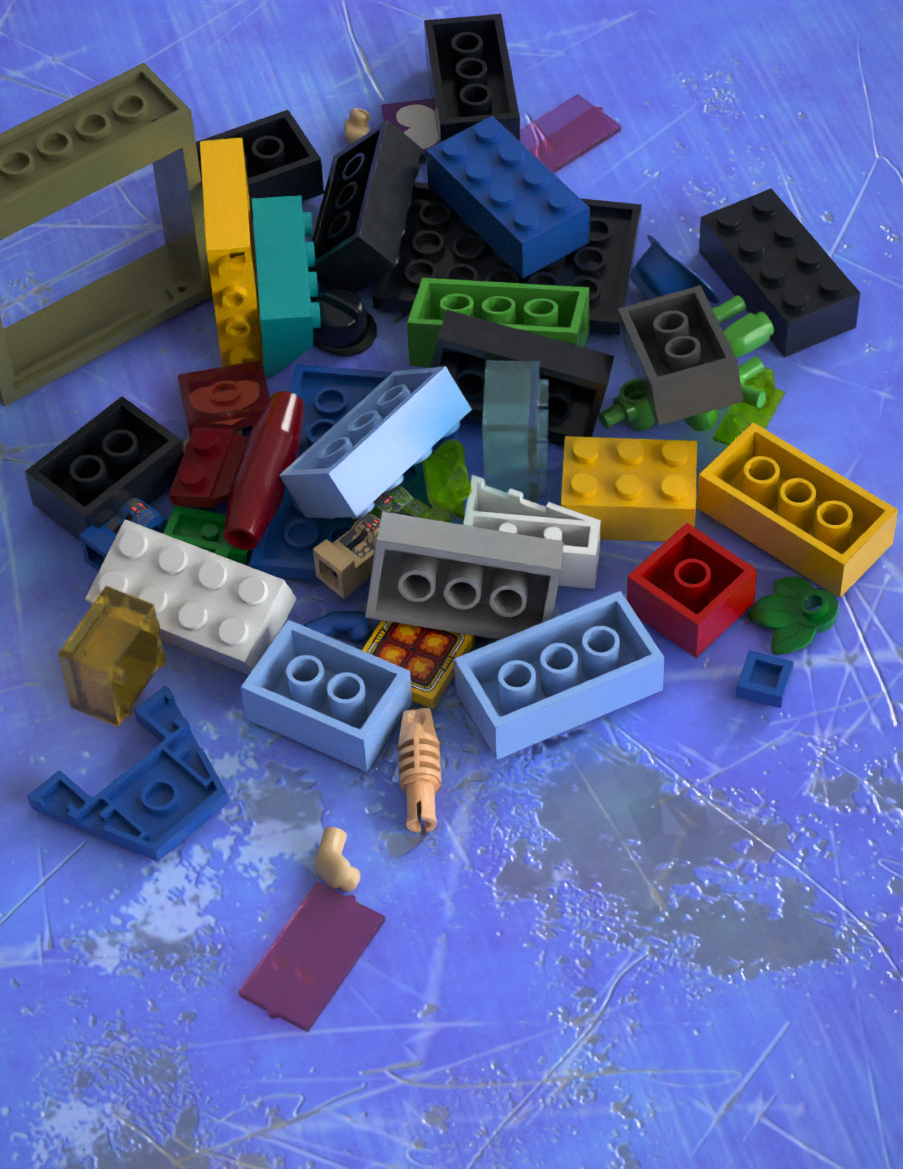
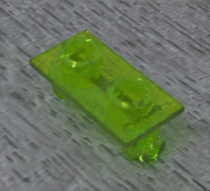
[713,367,785,446]
[422,439,472,520]

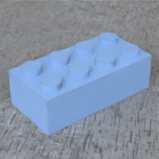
[279,366,472,519]
[454,591,665,760]

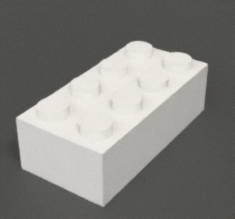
[85,520,297,675]

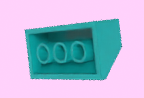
[252,195,321,377]

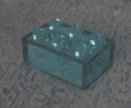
[482,360,549,504]

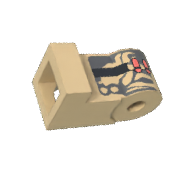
[313,514,381,599]

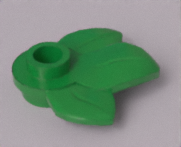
[747,577,839,655]

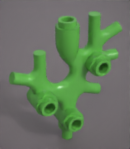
[598,295,774,431]

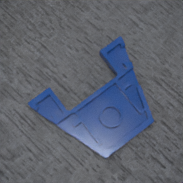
[27,685,229,862]

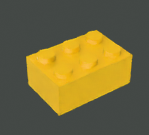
[561,436,697,542]

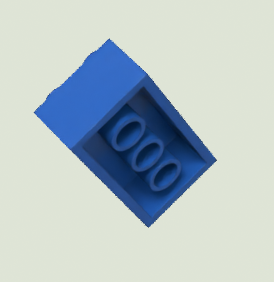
[426,116,590,278]

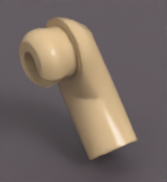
[344,108,370,145]
[314,827,361,892]

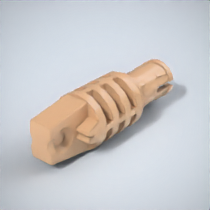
[398,708,441,833]

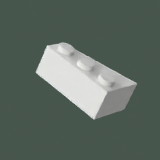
[463,475,601,589]

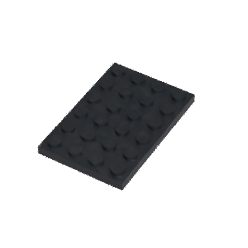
[372,182,642,335]

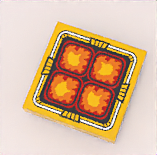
[362,620,476,710]

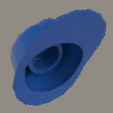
[629,235,720,304]

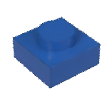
[736,650,794,708]

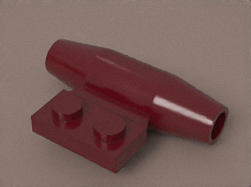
[169,391,305,550]

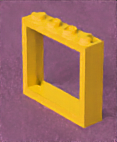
[200,138,264,369]

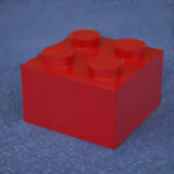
[627,523,757,658]

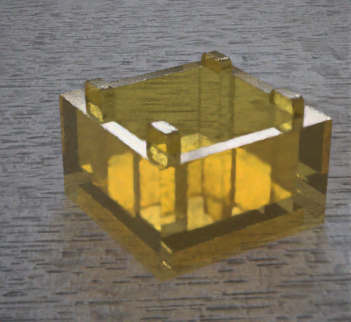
[58,586,167,727]

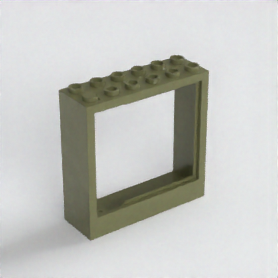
[0,63,213,407]

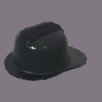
[310,289,377,356]

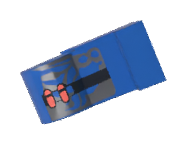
[79,497,167,572]

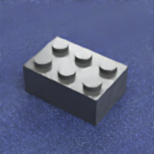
[618,285,743,426]

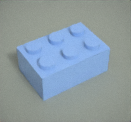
[241,620,412,772]

